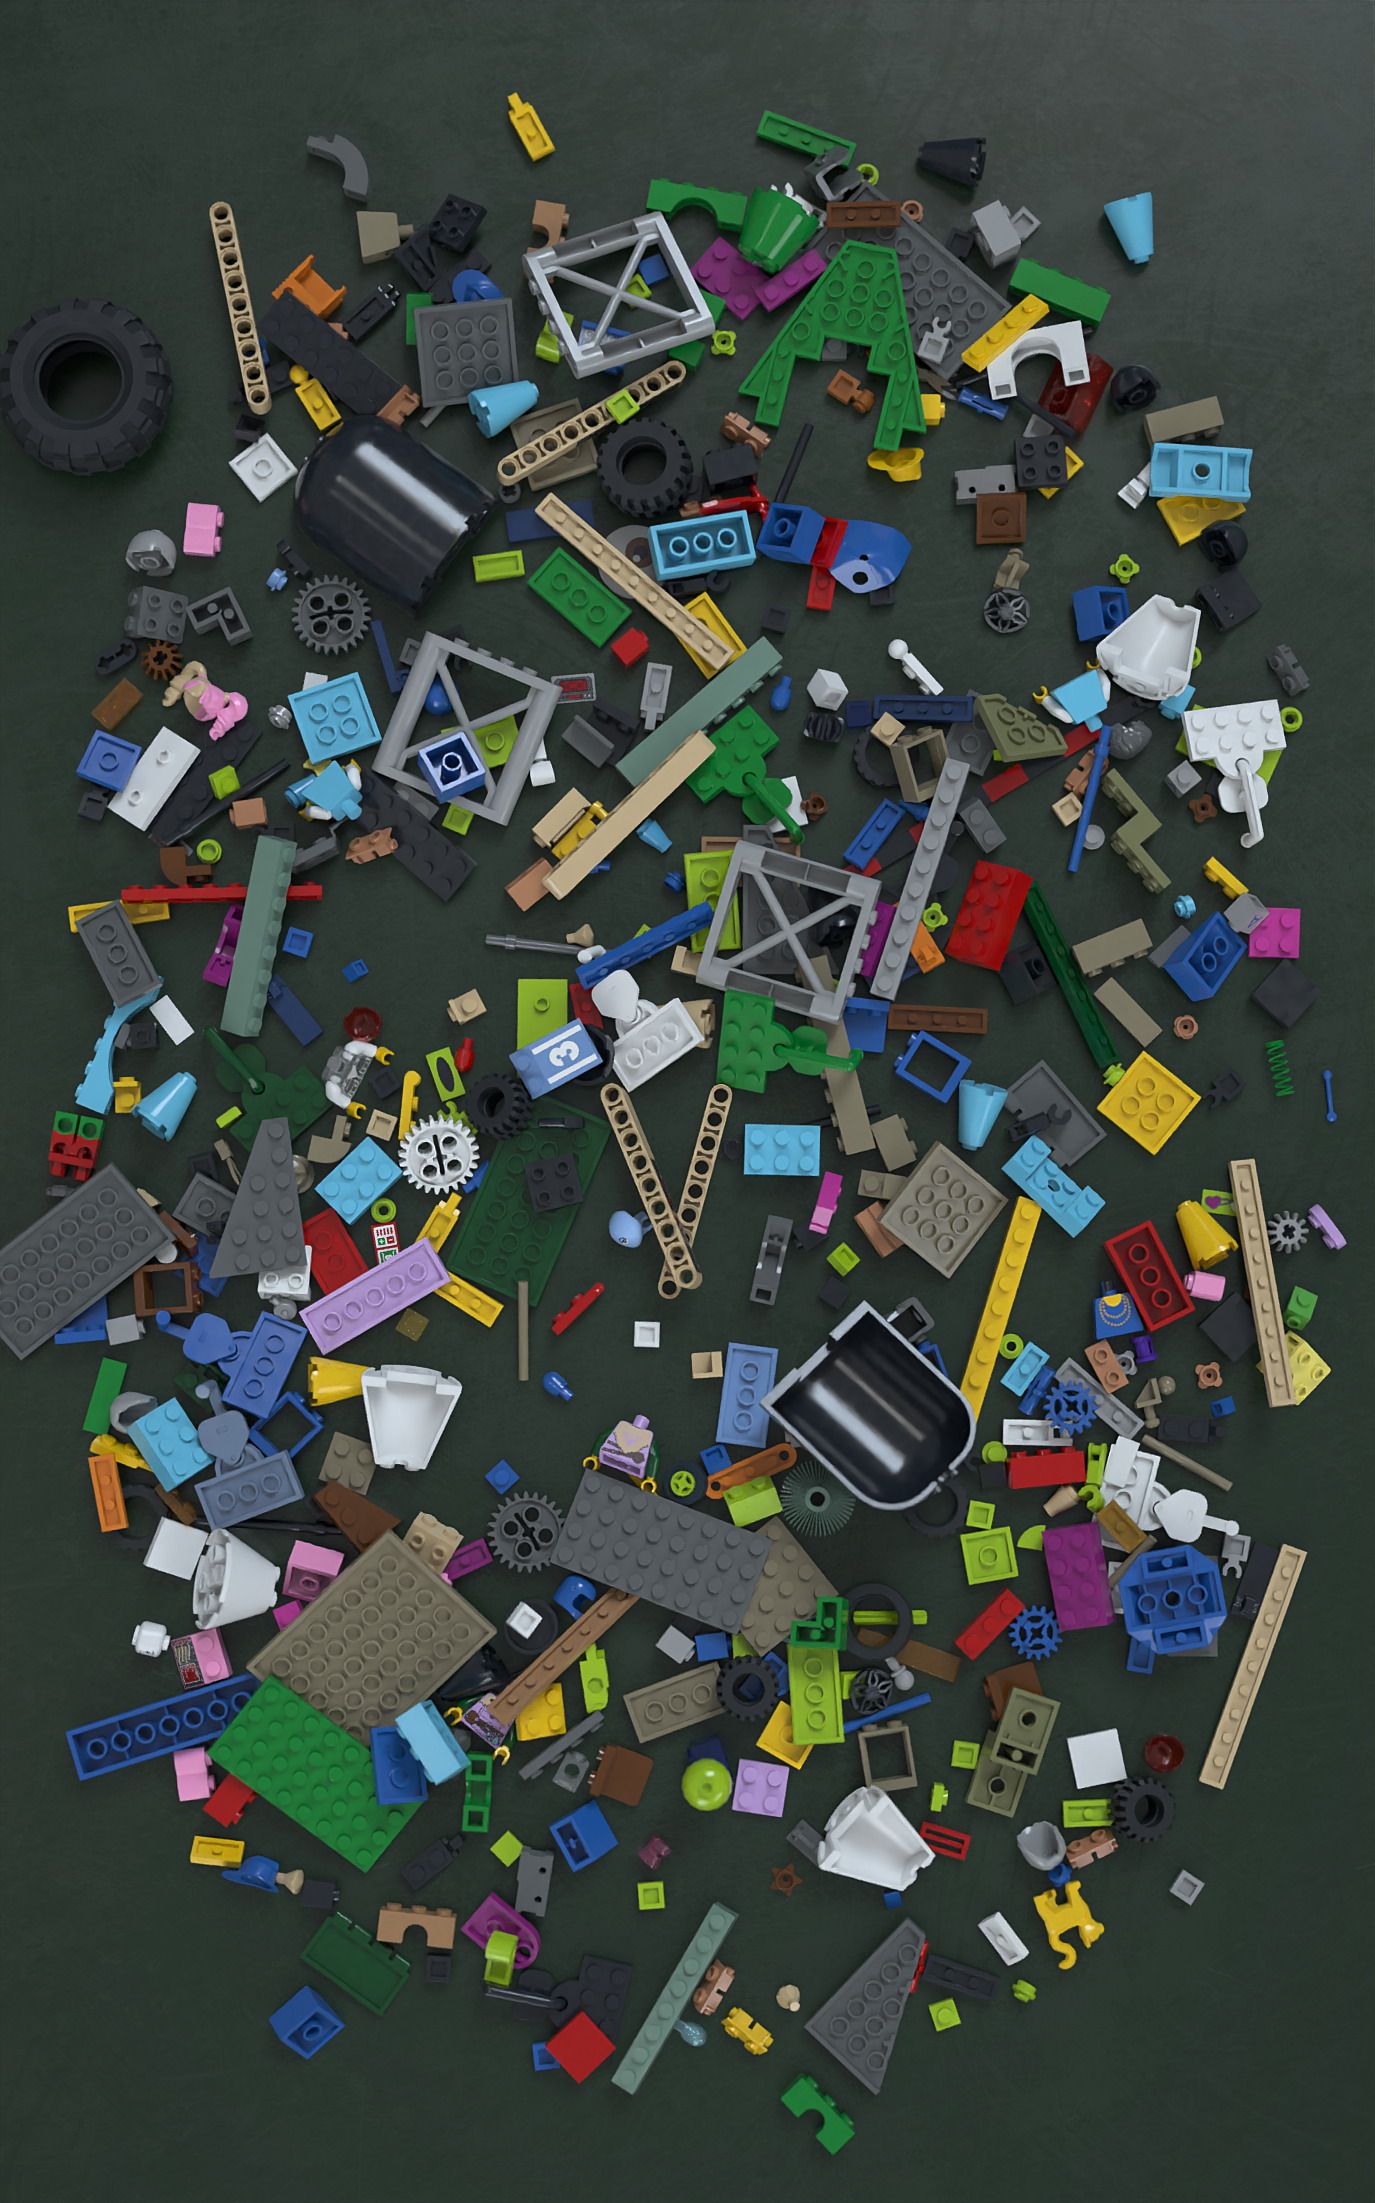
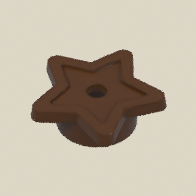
[770,1864,802,1896]

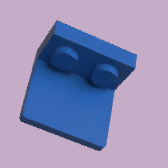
[842,997,890,1053]
[54,1294,109,1344]

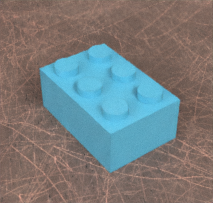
[744,1124,820,1176]
[315,1137,403,1225]
[126,1397,216,1492]
[395,1700,471,1784]

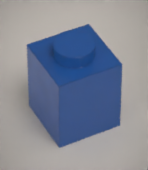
[695,1630,733,1661]

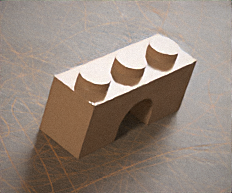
[524,200,570,283]
[377,1903,457,1949]

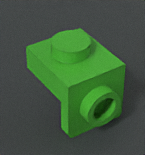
[1281,1286,1318,1330]

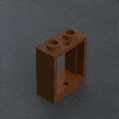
[133,1262,204,1316]

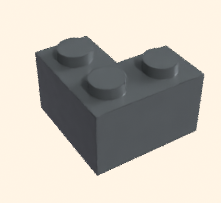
[185,586,254,646]

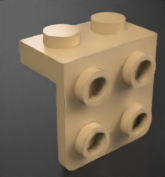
[403,1512,463,1575]

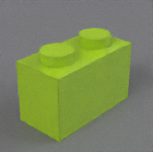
[722,1474,783,1527]

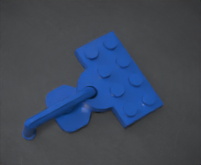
[156,1310,308,1421]

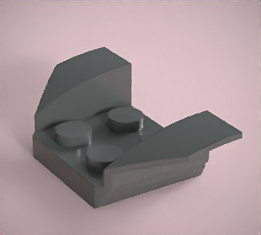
[292,816,350,875]

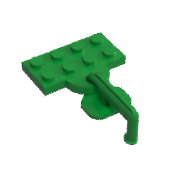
[684,705,805,845]
[716,989,864,1093]

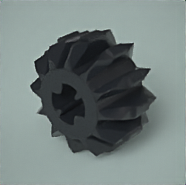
[803,712,845,743]

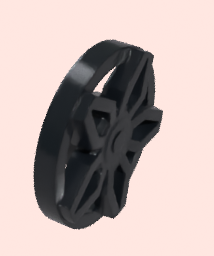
[984,587,1030,633]
[849,1667,893,1715]

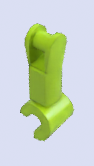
[1078,1443,1108,1513]

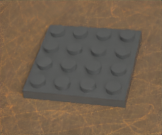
[412,297,519,408]

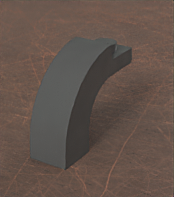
[749,1215,793,1305]

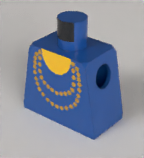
[1092,1279,1144,1339]

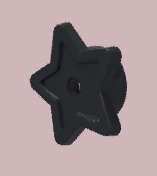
[718,1134,744,1166]

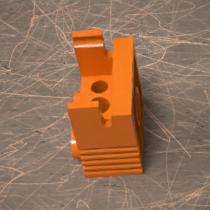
[271,254,347,320]

